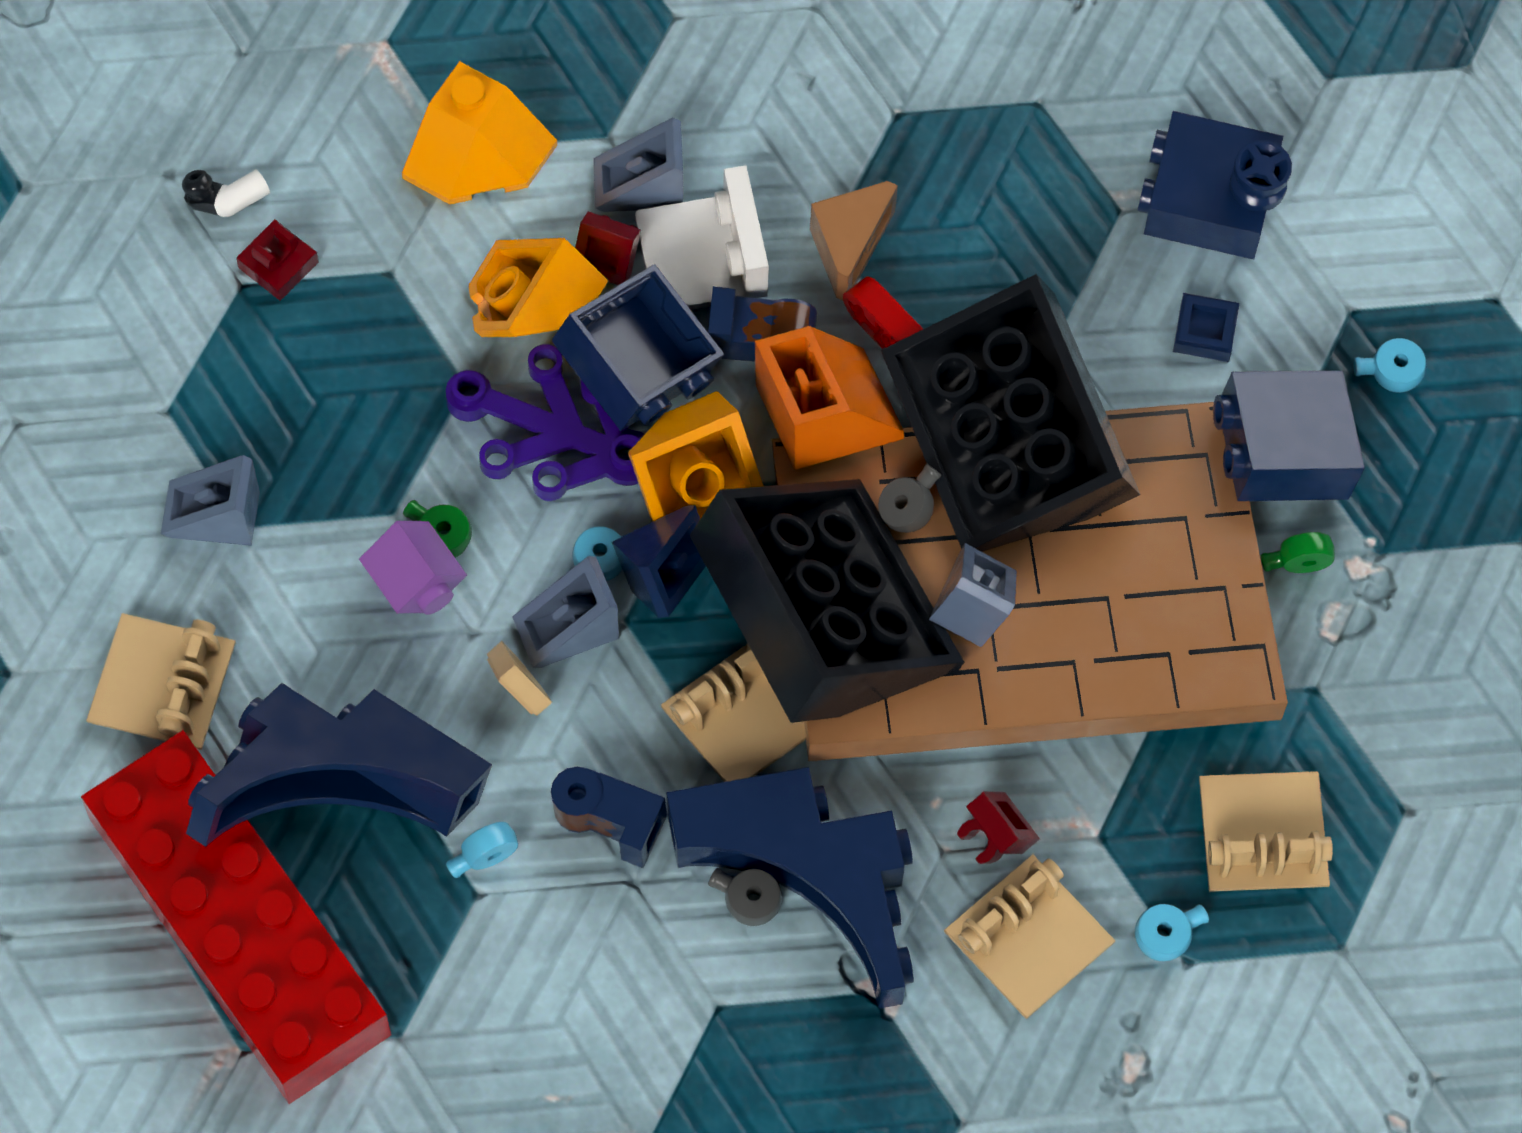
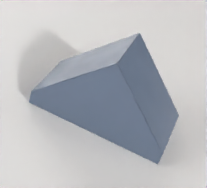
[593,117,683,212]
[161,455,260,546]
[929,543,1017,647]
[512,556,619,668]

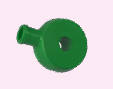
[403,500,472,558]
[1261,532,1335,573]

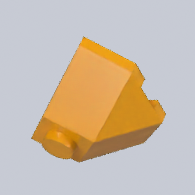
[402,61,557,205]
[468,238,609,337]

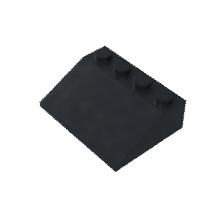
[881,274,1141,552]
[689,479,965,723]

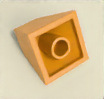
[628,391,763,522]

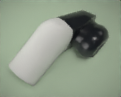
[182,169,270,217]

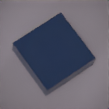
[1173,293,1240,362]

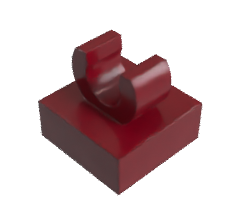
[575,211,641,285]
[236,219,319,301]
[957,791,1040,864]

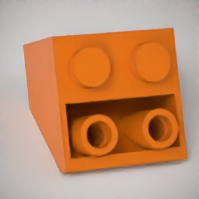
[755,326,904,470]

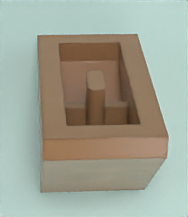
[810,181,898,301]

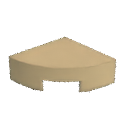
[487,641,552,716]

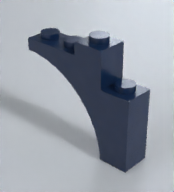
[186,683,492,847]
[666,767,914,1009]

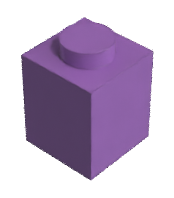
[359,521,467,615]

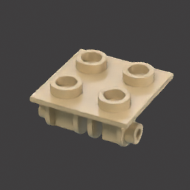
[86,613,236,750]
[661,644,806,782]
[1199,771,1333,892]
[944,854,1116,1019]

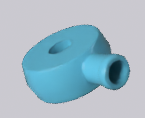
[1354,338,1426,393]
[572,526,637,581]
[446,822,518,878]
[1135,904,1209,961]

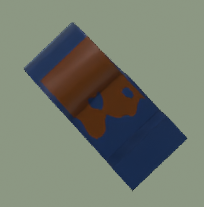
[708,286,817,362]
[551,766,667,868]

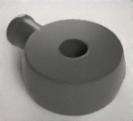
[878,464,941,533]
[708,868,782,926]

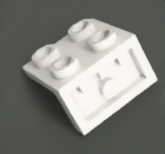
[635,165,769,310]

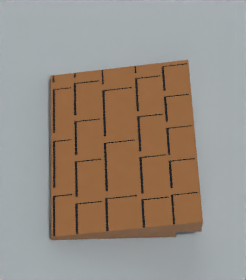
[772,402,1288,762]

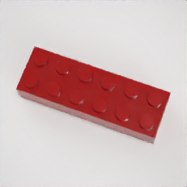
[81,730,391,1104]

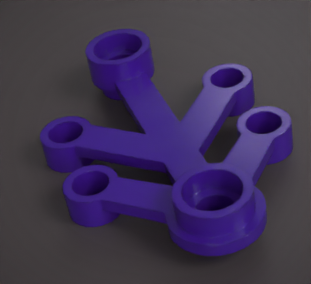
[445,344,645,501]

